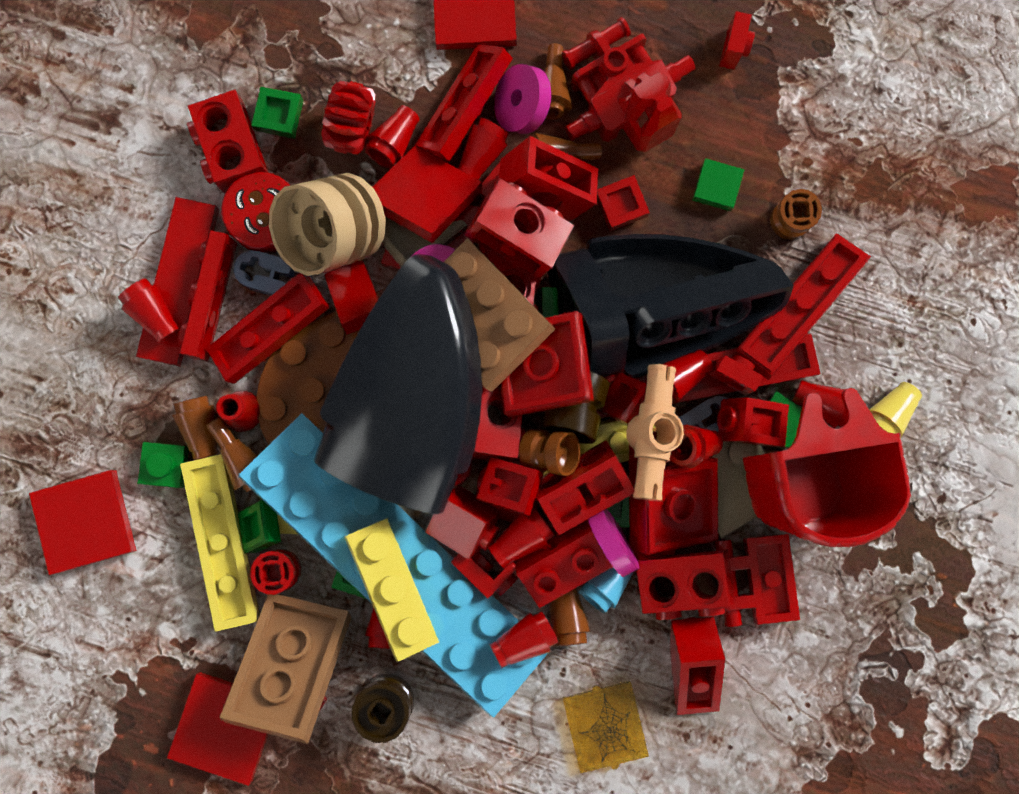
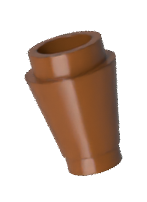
[172,395,218,460]
[549,588,591,647]

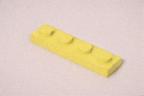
[180,454,260,632]

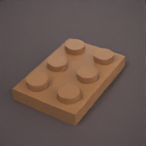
[444,238,555,392]
[220,594,352,744]

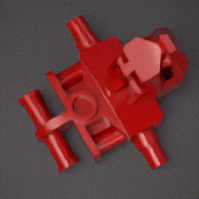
[561,17,696,152]

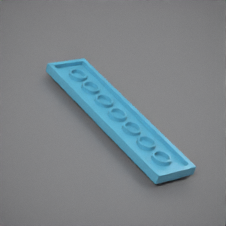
[238,413,548,718]

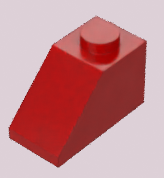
[670,617,725,715]

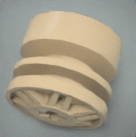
[269,173,386,276]

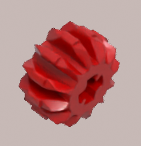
[321,80,376,155]

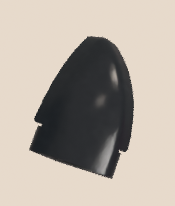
[547,234,794,378]
[314,254,482,514]

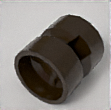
[540,372,610,444]
[352,674,414,743]

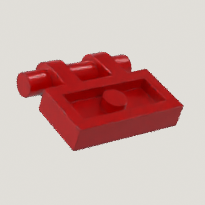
[714,533,800,627]

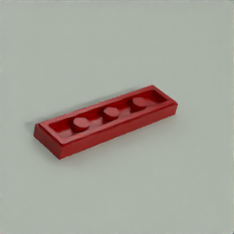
[136,197,220,367]
[735,233,871,380]

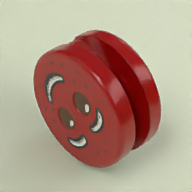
[221,172,290,254]

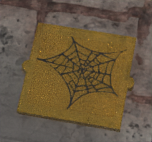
[562,681,649,773]

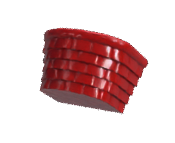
[743,388,911,548]

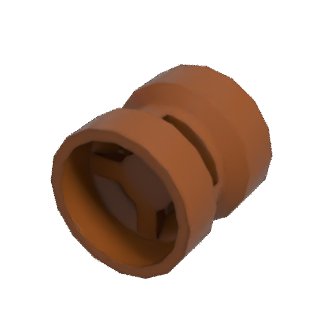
[770,189,822,240]
[519,428,581,476]

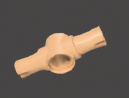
[626,364,684,501]

